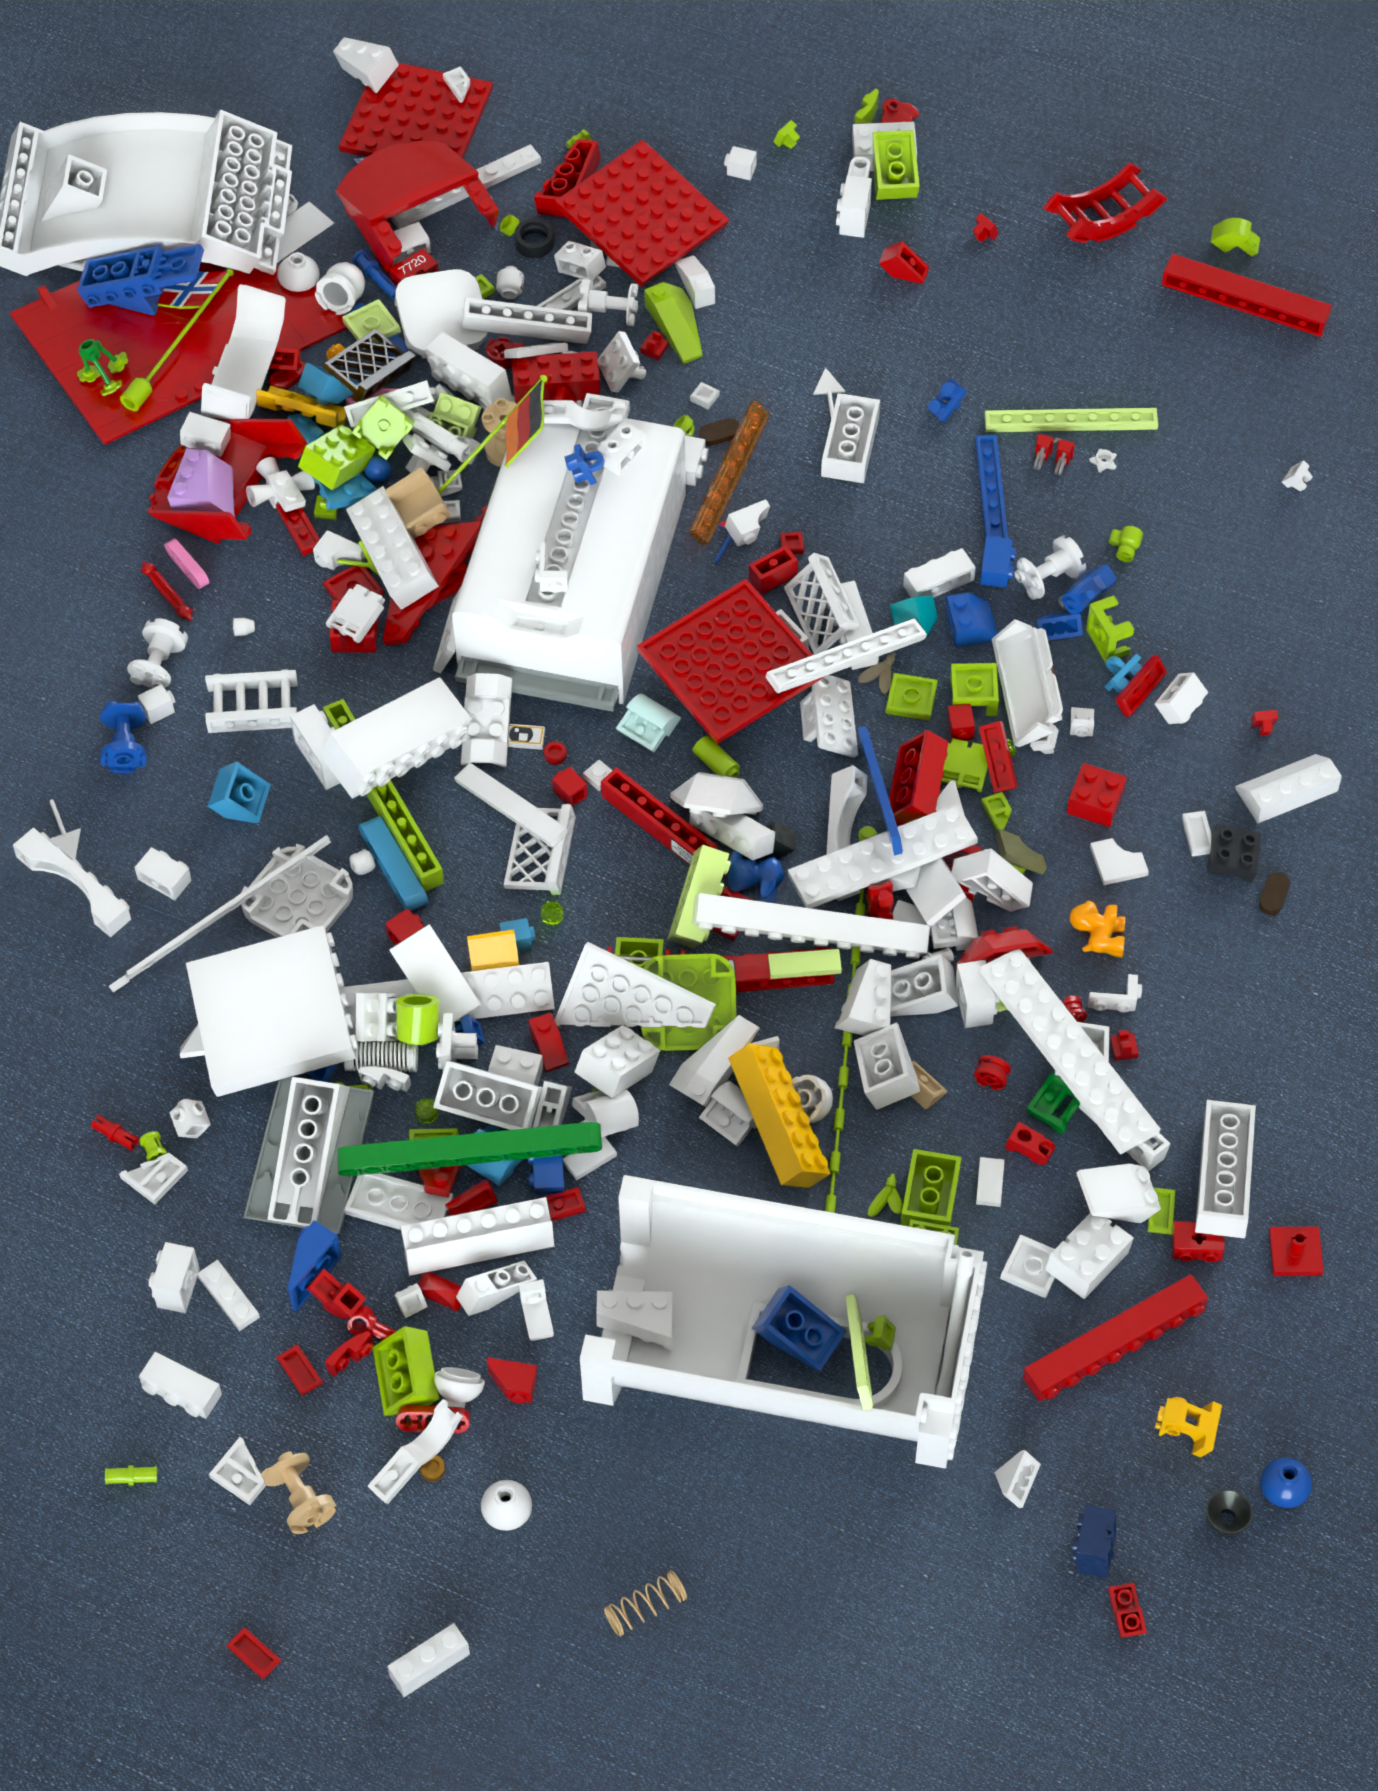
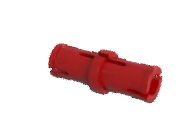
[91,1114,139,1151]

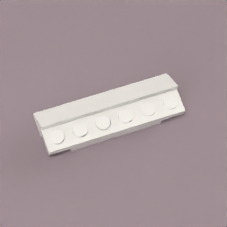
[400,1197,554,1276]

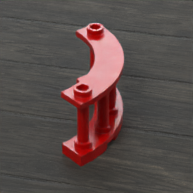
[1043,162,1168,243]

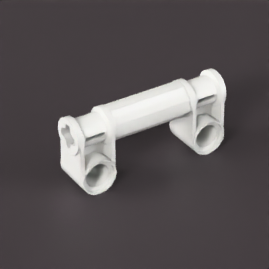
[402,406,480,464]

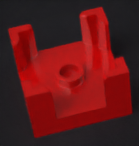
[329,600,379,653]

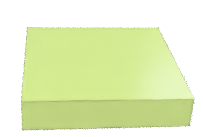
[342,299,401,350]

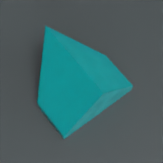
[889,596,938,640]

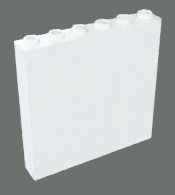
[186,925,358,1097]

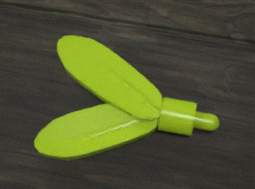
[868,1173,903,1217]

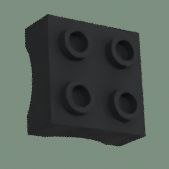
[1207,824,1261,882]

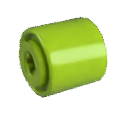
[396,994,439,1045]

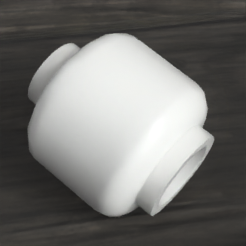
[496,266,524,299]

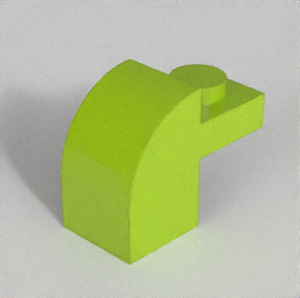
[1211,218,1260,257]

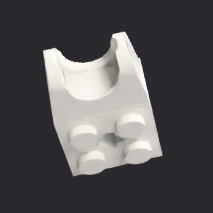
[836,156,872,238]

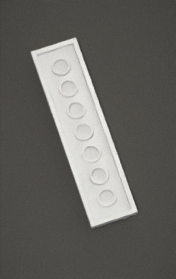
[788,804,978,909]

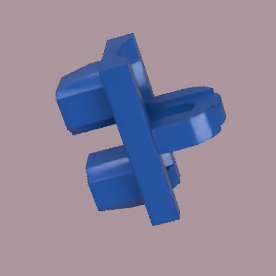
[928,378,968,422]
[564,444,605,485]

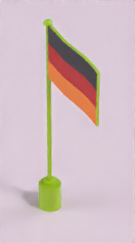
[438,375,547,494]

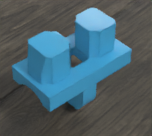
[1104,654,1142,693]

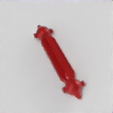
[141,561,193,621]

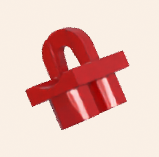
[866,880,893,920]

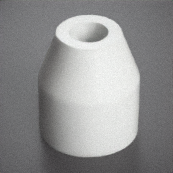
[233,618,255,636]

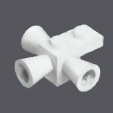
[246,457,315,512]

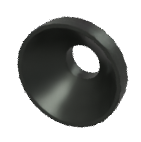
[1205,1489,1253,1536]

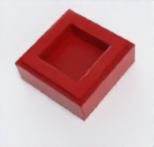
[780,532,804,555]

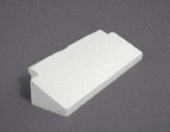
[992,619,1063,747]

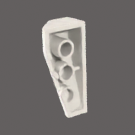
[669,1015,760,1107]

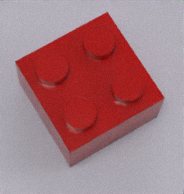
[1067,763,1127,827]

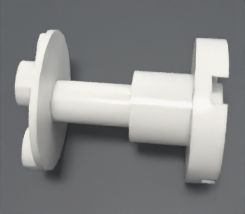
[578,279,638,326]
[1014,535,1086,600]
[127,618,188,688]

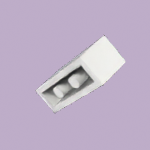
[903,548,975,598]
[139,1352,222,1419]
[388,1623,470,1697]

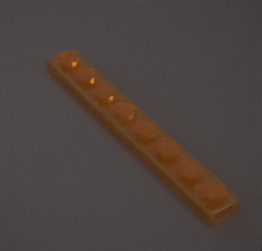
[688,401,770,546]

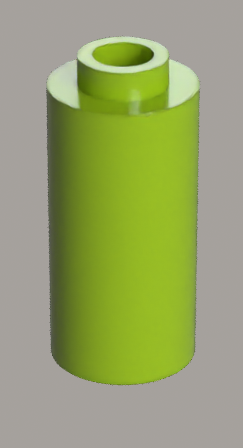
[693,736,740,778]

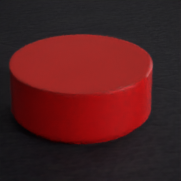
[544,742,567,765]

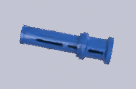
[352,249,397,301]

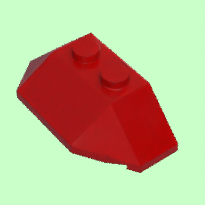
[956,926,1053,967]

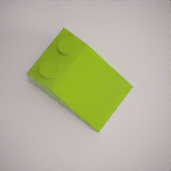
[872,130,920,200]

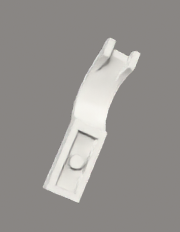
[543,400,627,431]
[368,1399,463,1504]

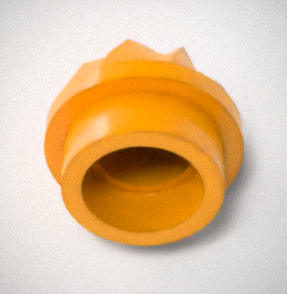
[326,344,348,366]

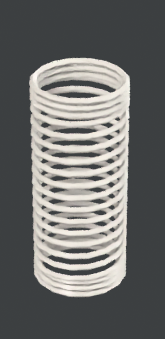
[344,1041,418,1073]

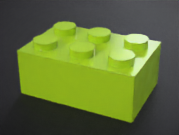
[298,424,376,490]
[900,1149,962,1227]

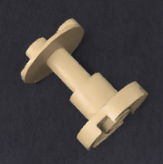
[482,398,517,467]
[261,1451,337,1534]

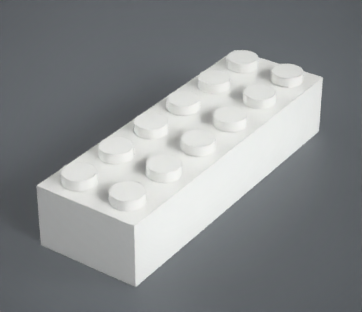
[346,486,439,610]
[1195,1100,1256,1238]

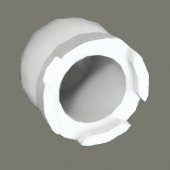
[315,262,366,315]

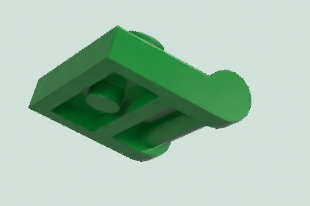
[1026,1073,1080,1134]

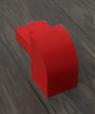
[306,1269,367,1319]

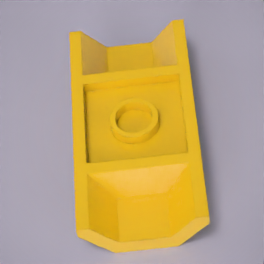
[256,386,347,428]

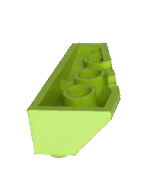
[644,282,702,364]

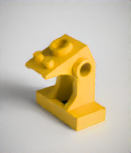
[1155,1397,1222,1458]

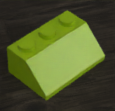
[373,1326,439,1416]

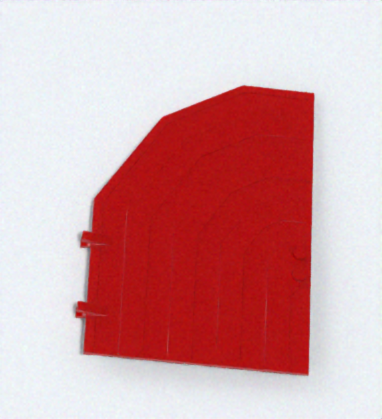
[10,262,348,445]

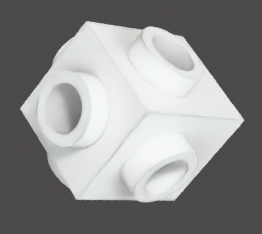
[170,1099,211,1139]

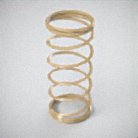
[604,1570,687,1637]

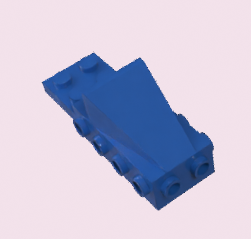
[77,244,204,315]

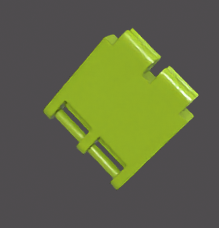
[941,738,988,793]

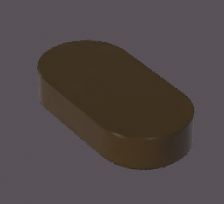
[699,418,741,446]
[1259,872,1290,915]

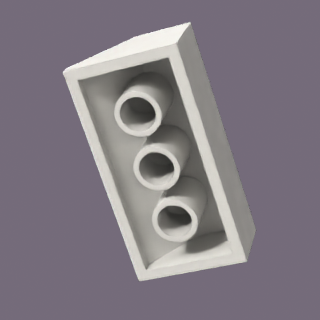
[1235,754,1342,824]

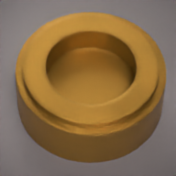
[419,1455,445,1482]

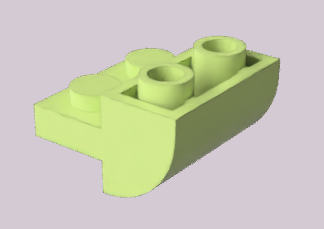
[428,392,481,439]

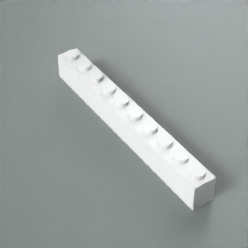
[692,893,930,959]

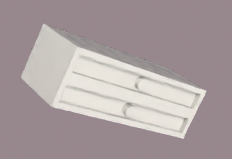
[320,677,472,799]

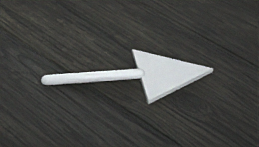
[813,368,845,420]
[50,799,81,859]

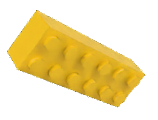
[728,1043,831,1188]

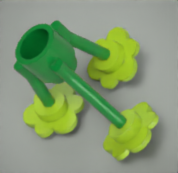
[77,339,128,396]

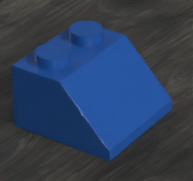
[945,592,998,647]

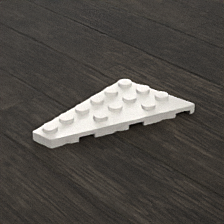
[554,942,716,1028]

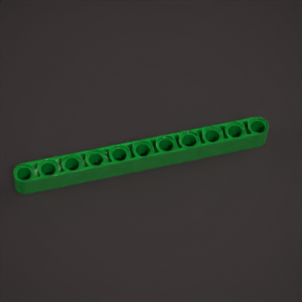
[337,1122,602,1176]

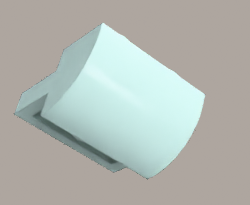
[616,694,681,753]

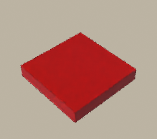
[323,566,384,600]

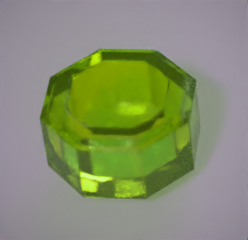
[541,901,564,925]
[415,1098,438,1123]

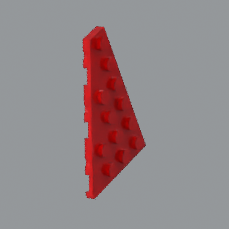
[383,521,482,646]

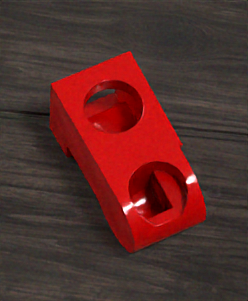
[1005,1122,1055,1165]

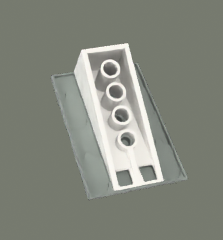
[243,1077,375,1234]

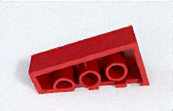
[534,139,601,218]

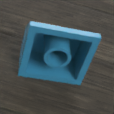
[298,363,359,405]
[207,761,271,823]

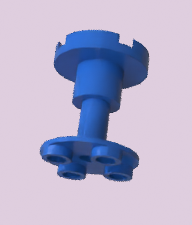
[100,701,147,774]

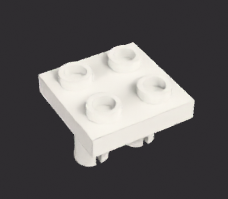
[598,331,646,393]
[402,433,451,474]
[436,1013,478,1071]

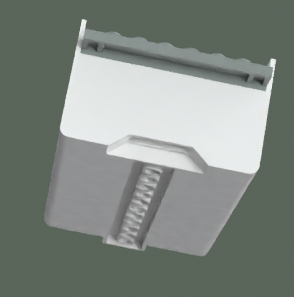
[452,393,686,712]

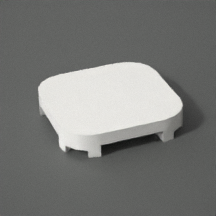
[395,269,488,358]
[241,844,353,938]

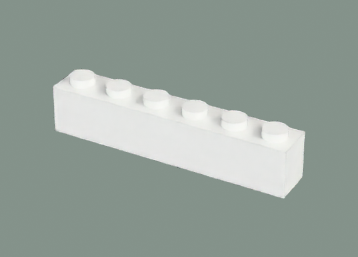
[461,297,592,344]

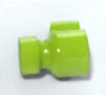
[1108,526,1143,562]

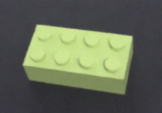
[667,845,731,949]

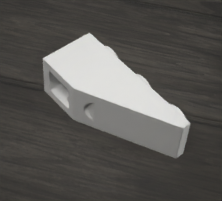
[456,1261,537,1316]

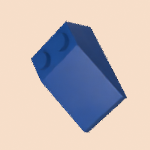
[288,1220,342,1312]
[752,1285,847,1372]

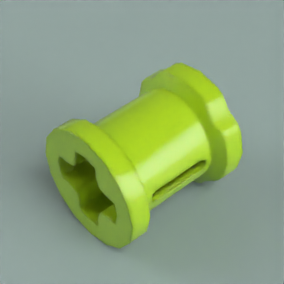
[139,1131,167,1161]

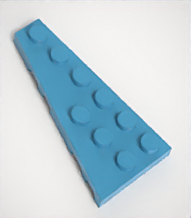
[288,413,377,510]

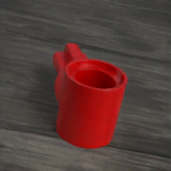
[348,1305,396,1340]

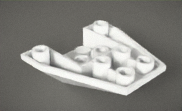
[670,772,763,818]

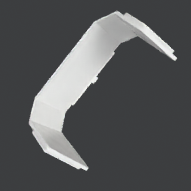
[201,284,286,419]

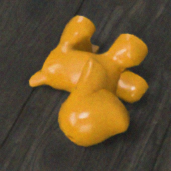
[1069,901,1125,958]

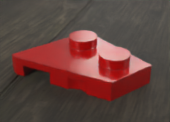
[419,1165,462,1198]

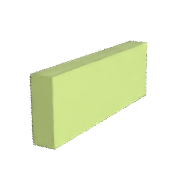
[768,949,842,979]

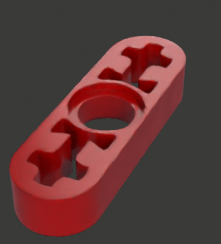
[396,1405,470,1433]

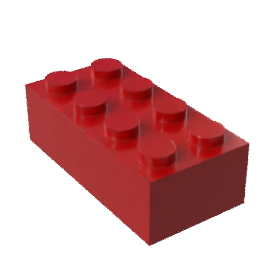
[511,351,600,404]
[889,730,949,827]

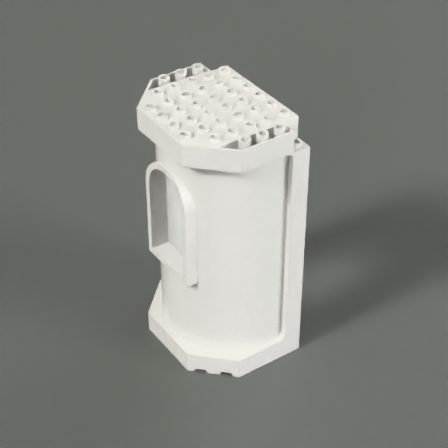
[580,1175,987,1469]

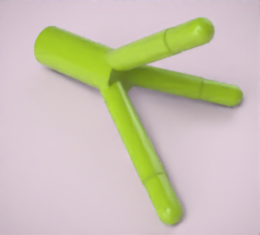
[337,541,381,578]

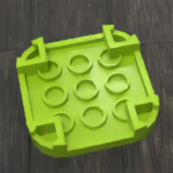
[641,954,736,1051]

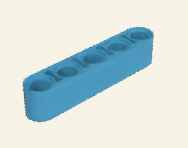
[358,816,429,911]

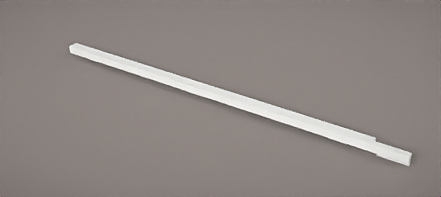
[109,835,331,992]

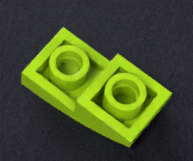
[854,89,879,124]

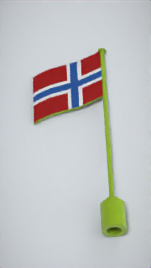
[120,269,234,411]

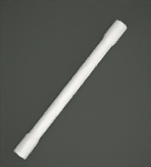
[936,1250,975,1398]

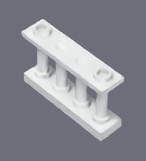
[205,669,298,733]

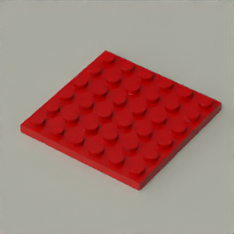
[339,62,493,159]
[554,139,729,287]
[637,579,827,744]

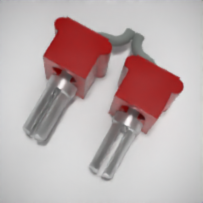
[1033,434,1075,475]

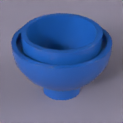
[1260,1458,1312,1508]

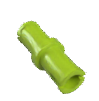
[105,1465,157,1486]

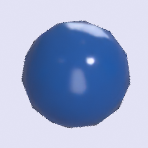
[365,455,392,483]

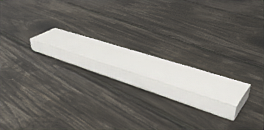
[454,763,568,848]

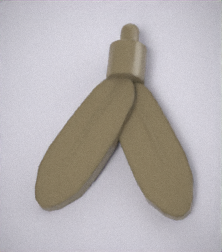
[858,652,896,695]

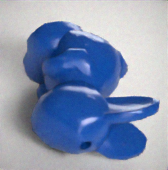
[726,850,785,903]

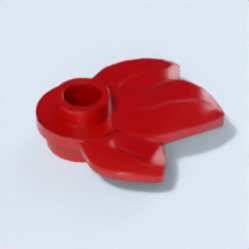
[881,98,919,123]

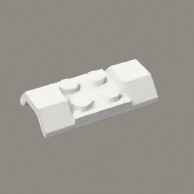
[461,673,512,767]

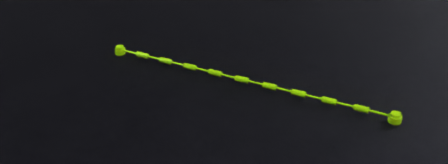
[825,826,877,1213]

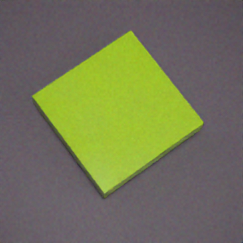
[886,673,938,721]

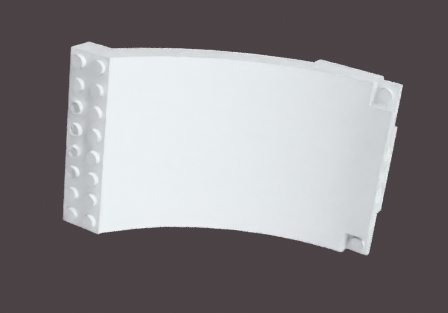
[0,110,292,276]

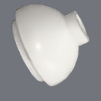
[278,252,320,292]
[434,1367,485,1408]
[481,1480,532,1530]

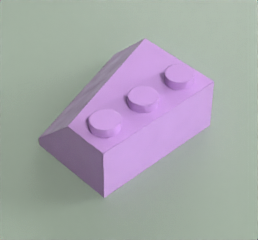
[167,448,235,518]

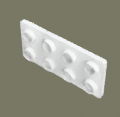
[800,675,858,758]

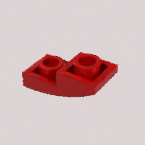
[325,1331,373,1376]
[1107,1583,1147,1638]

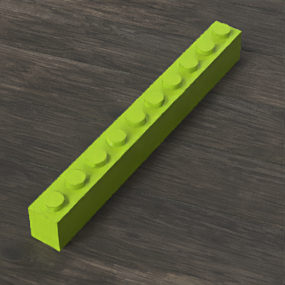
[323,699,444,892]

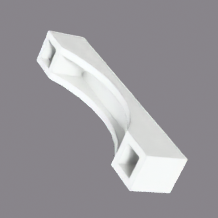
[826,765,868,901]
[13,828,131,937]

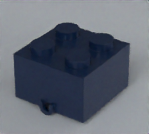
[1072,1505,1117,1578]

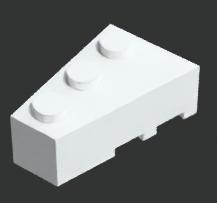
[333,37,398,93]
[952,848,1033,912]
[835,959,891,1036]
[597,1291,673,1350]

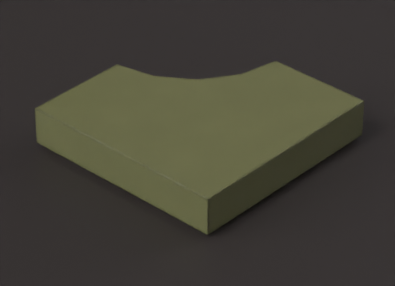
[995,829,1047,874]

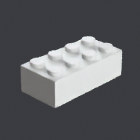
[425,332,512,409]
[821,393,880,483]
[433,1061,543,1130]

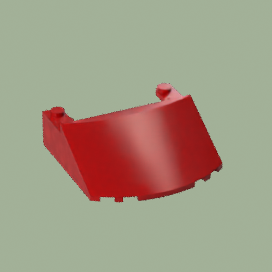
[336,141,499,274]
[148,418,308,544]

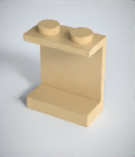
[385,467,451,538]

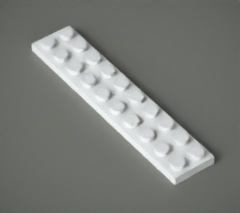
[979,949,1161,1154]
[341,962,555,1034]

